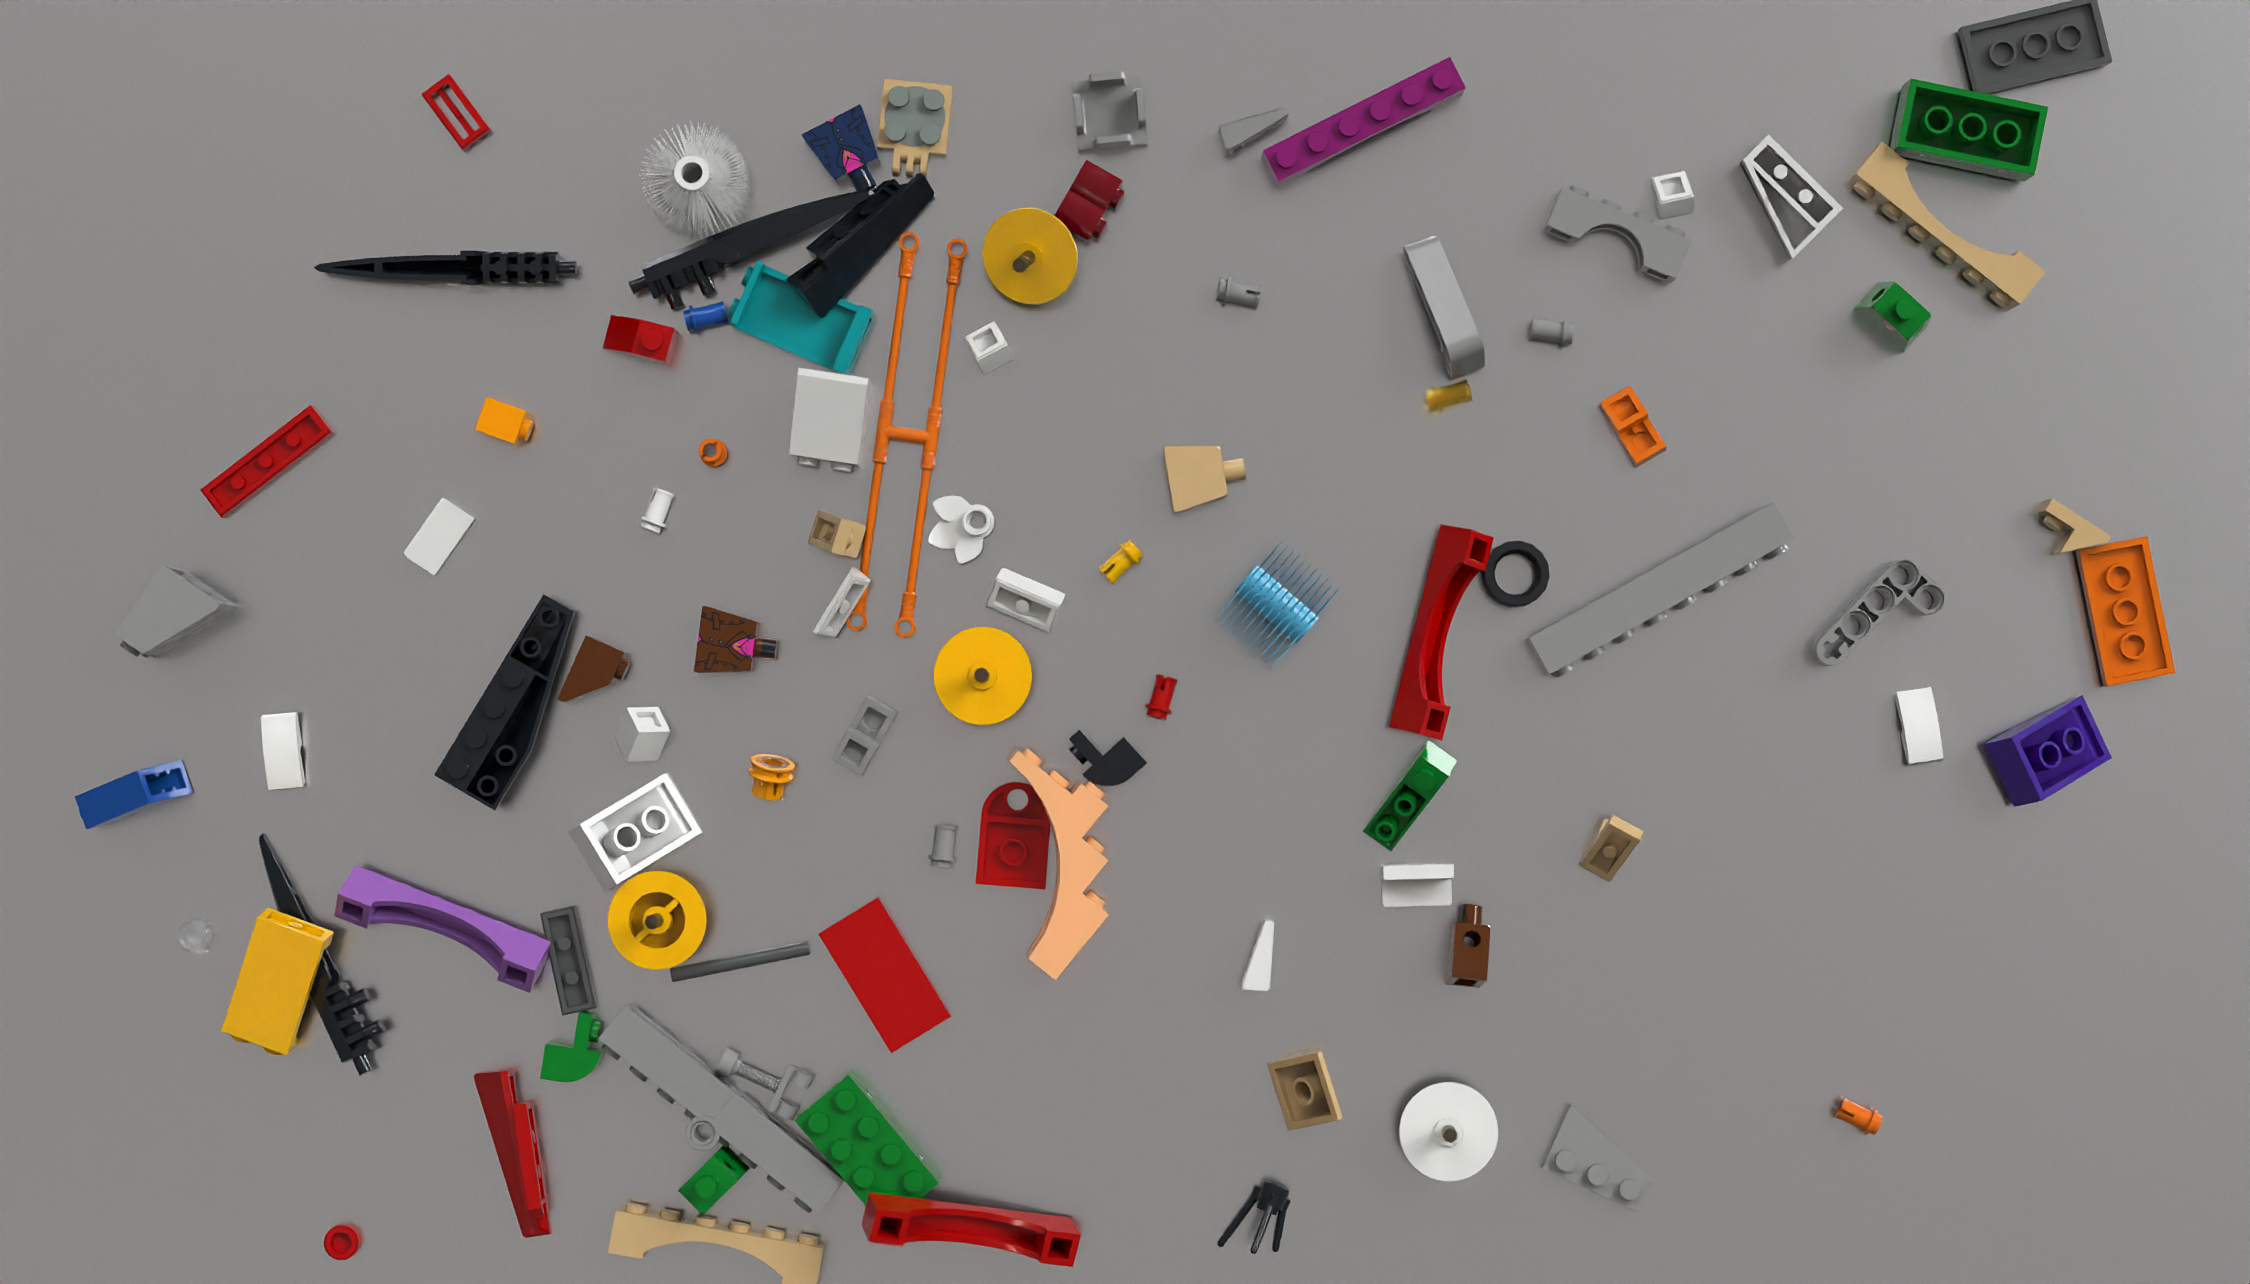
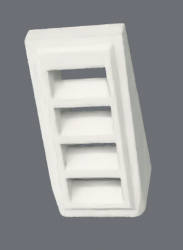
[1241,919,1274,991]

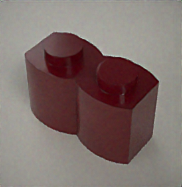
[1054,160,1125,243]

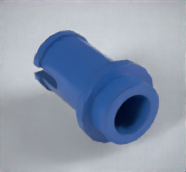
[683,301,729,333]

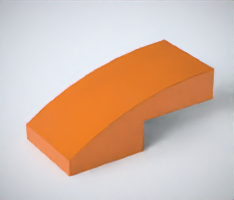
[1600,386,1667,468]

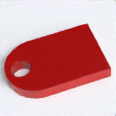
[976,782,1051,890]

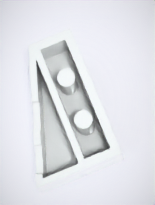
[1741,134,1843,259]

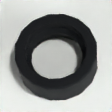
[1481,541,1550,607]

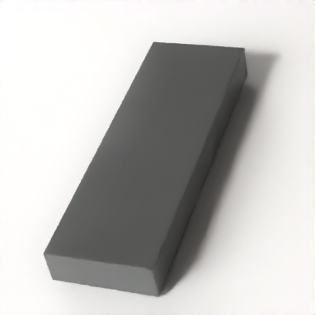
[540,905,598,1016]

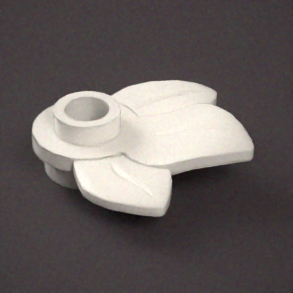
[928,495,995,563]

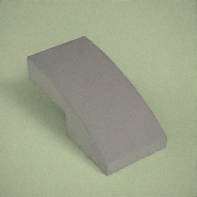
[831,694,899,776]

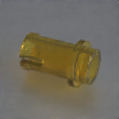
[1425,379,1472,412]

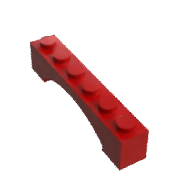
[1389,524,1494,741]
[862,1192,1081,1267]

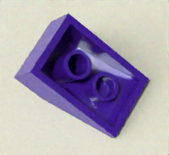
[1985,695,2112,807]

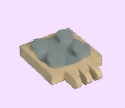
[877,78,954,178]

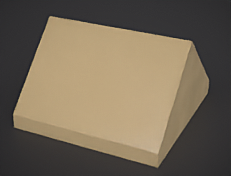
[1267,1047,1343,1130]

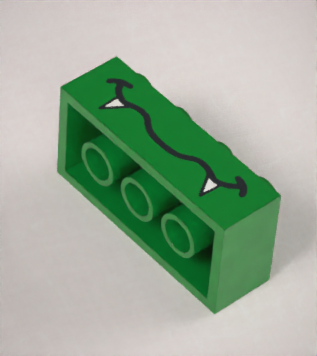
[1890,79,2048,182]
[794,1071,941,1206]

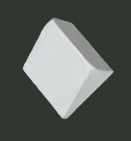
[1651,171,1694,219]
[964,321,1014,374]

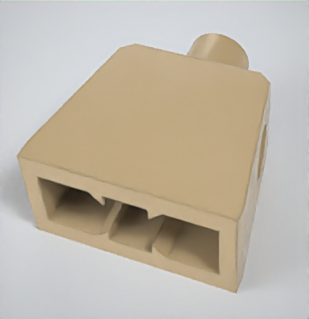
[1163,446,1246,514]

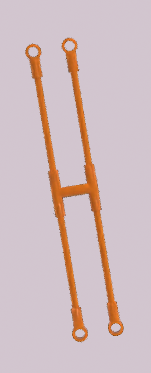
[846,232,968,638]

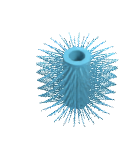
[1215,541,1339,668]

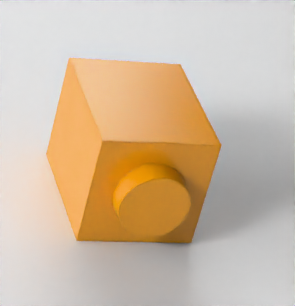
[474,397,533,447]

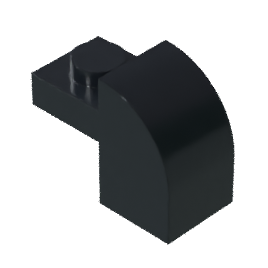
[1069,730,1147,786]

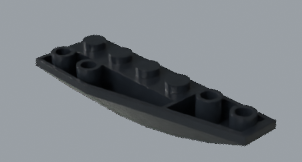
[434,594,574,811]

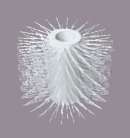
[639,121,753,239]

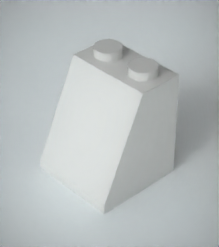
[789,368,873,472]

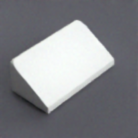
[403,498,475,576]
[813,567,871,637]
[985,568,1065,633]

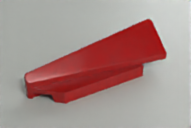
[474,1068,551,1238]

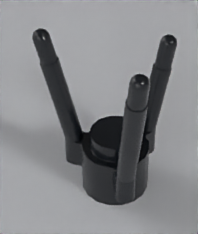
[1217,1180,1290,1254]

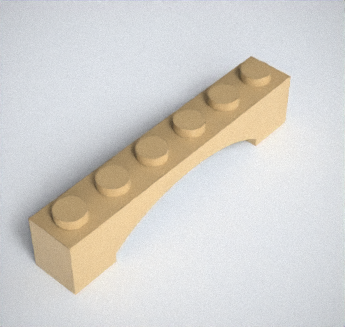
[1849,142,2046,308]
[608,1203,826,1284]

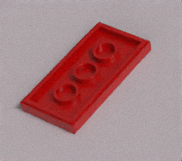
[818,897,951,1053]

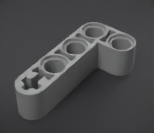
[1403,235,1485,379]
[1810,559,1946,667]

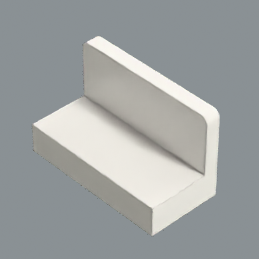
[1381,863,1454,907]

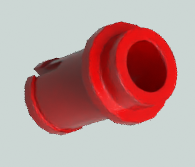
[1145,674,1178,721]

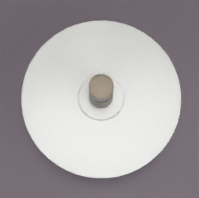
[1399,1082,1498,1181]

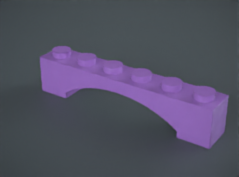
[334,865,551,993]

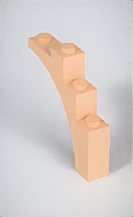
[1007,747,1109,980]

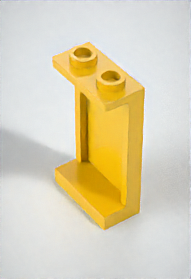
[221,907,334,1055]

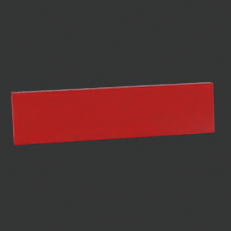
[200,405,334,518]

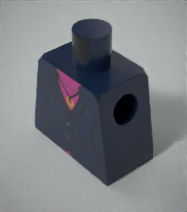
[801,104,880,191]

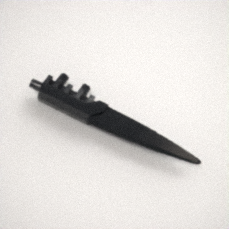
[628,189,875,309]
[314,251,577,285]
[259,834,385,1076]

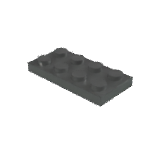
[1958,0,2113,94]

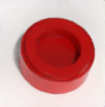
[324,1224,361,1260]

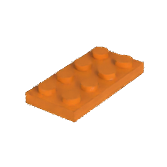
[2075,536,2176,687]

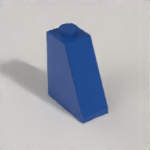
[75,760,193,829]

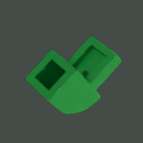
[540,1011,605,1082]

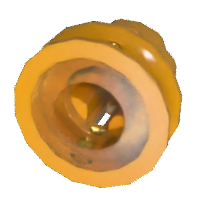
[748,754,795,801]

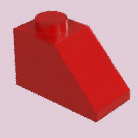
[603,315,679,366]

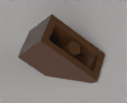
[557,635,630,703]

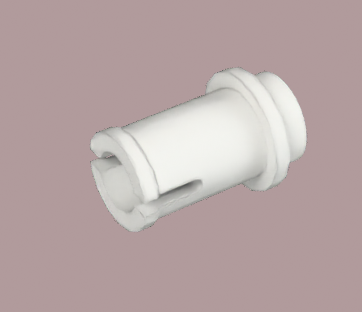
[639,487,674,534]

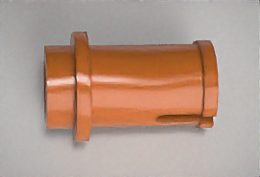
[698,439,727,467]
[1835,1098,1883,1135]

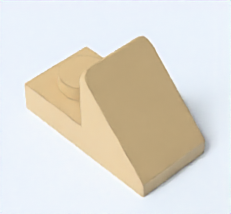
[2037,499,2112,555]
[808,510,866,558]
[1580,815,1644,882]

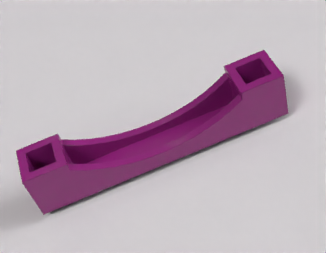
[1261,57,1466,188]

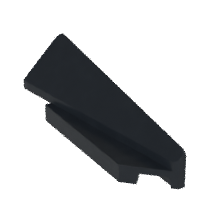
[786,173,934,318]

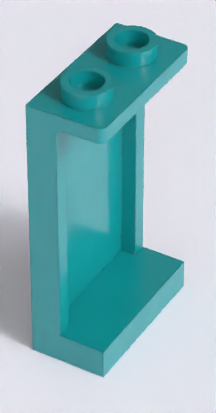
[727,261,875,375]

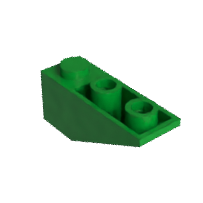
[1363,740,1457,851]

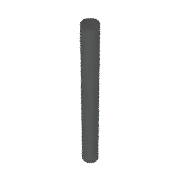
[670,941,810,982]

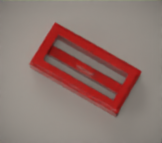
[421,74,492,151]

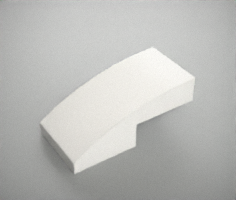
[1895,687,1944,766]
[261,712,306,790]

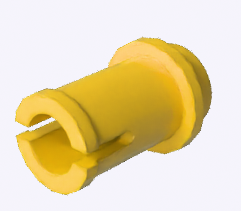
[1098,540,1144,584]

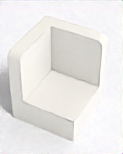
[615,707,670,762]

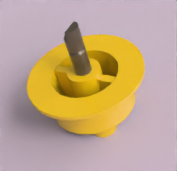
[608,871,707,970]

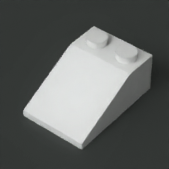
[569,773,702,891]

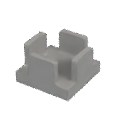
[1072,72,1148,153]

